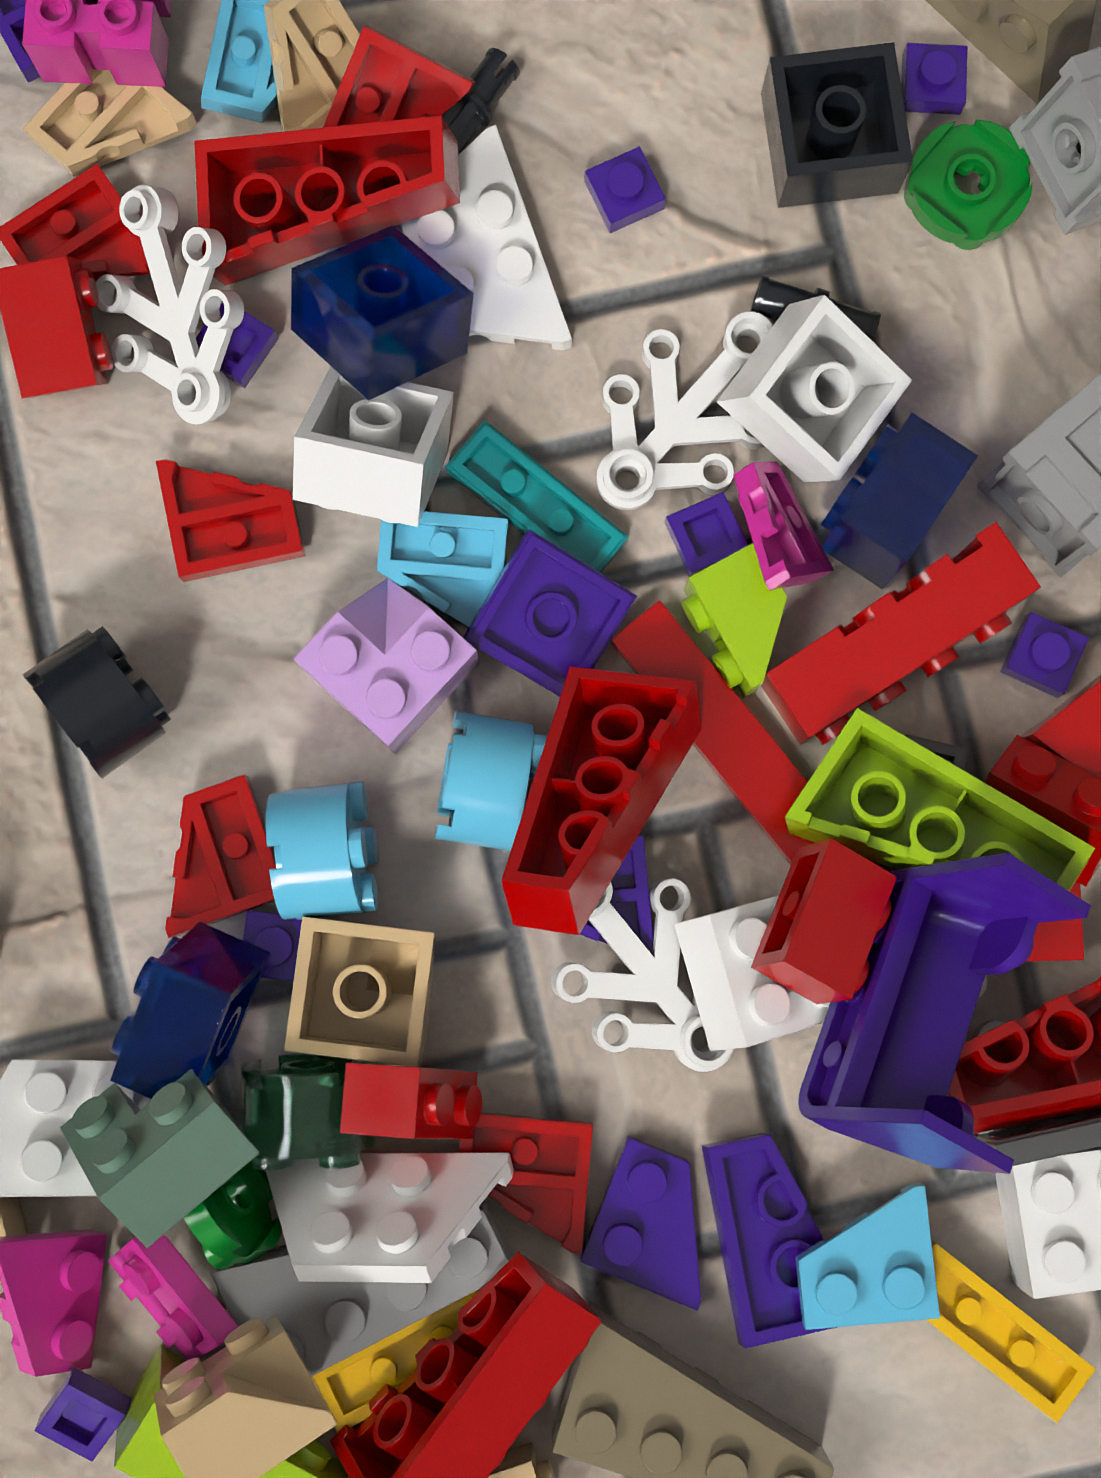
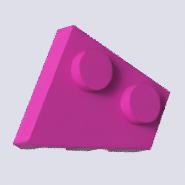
[733,461,834,590]
[0,1230,107,1377]

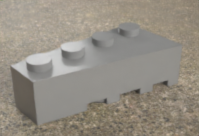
[211,1198,514,1376]

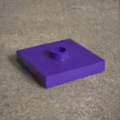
[463,529,637,697]

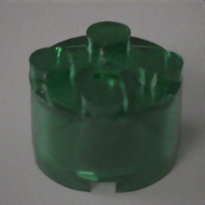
[241,1053,376,1171]

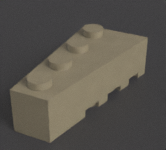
[925,0,1097,104]
[552,1302,834,1478]

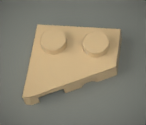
[264,0,360,132]
[22,70,197,177]

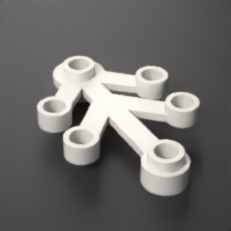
[96,185,244,424]
[596,312,773,510]
[551,878,734,1072]

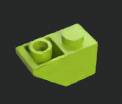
[681,543,787,698]

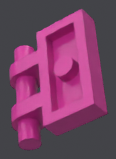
[108,1234,239,1360]

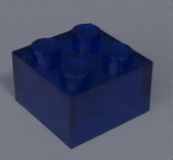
[291,225,474,401]
[821,413,979,589]
[110,922,271,1099]

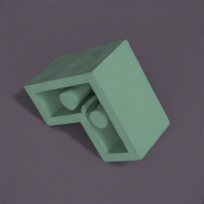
[60,1069,259,1248]

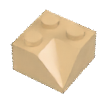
[284,917,435,1067]
[154,1314,337,1478]

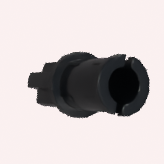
[442,48,520,155]

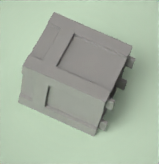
[1009,47,1101,235]
[977,373,1101,577]

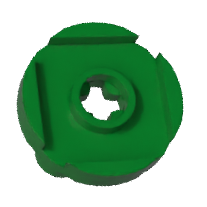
[904,120,1032,250]
[183,1157,282,1270]

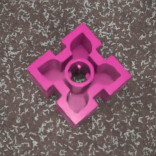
[22,0,172,87]

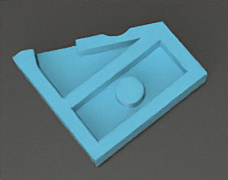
[201,0,278,123]
[377,511,509,627]
[795,1183,940,1330]

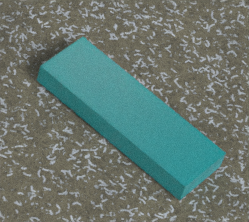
[445,420,629,573]

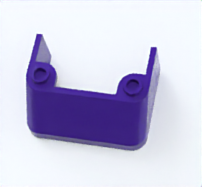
[798,853,1091,1174]

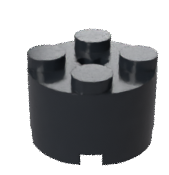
[22,626,171,779]

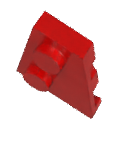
[323,25,476,127]
[0,163,150,281]
[156,459,306,582]
[165,774,276,938]
[459,1112,593,1254]

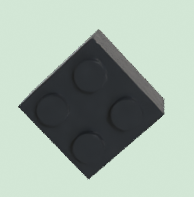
[761,42,913,208]

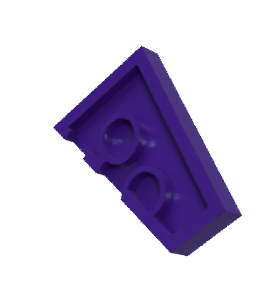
[701,1133,837,1349]

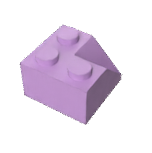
[293,578,480,754]

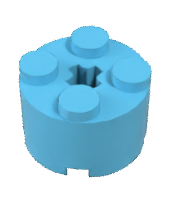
[434,711,546,851]
[266,781,379,920]

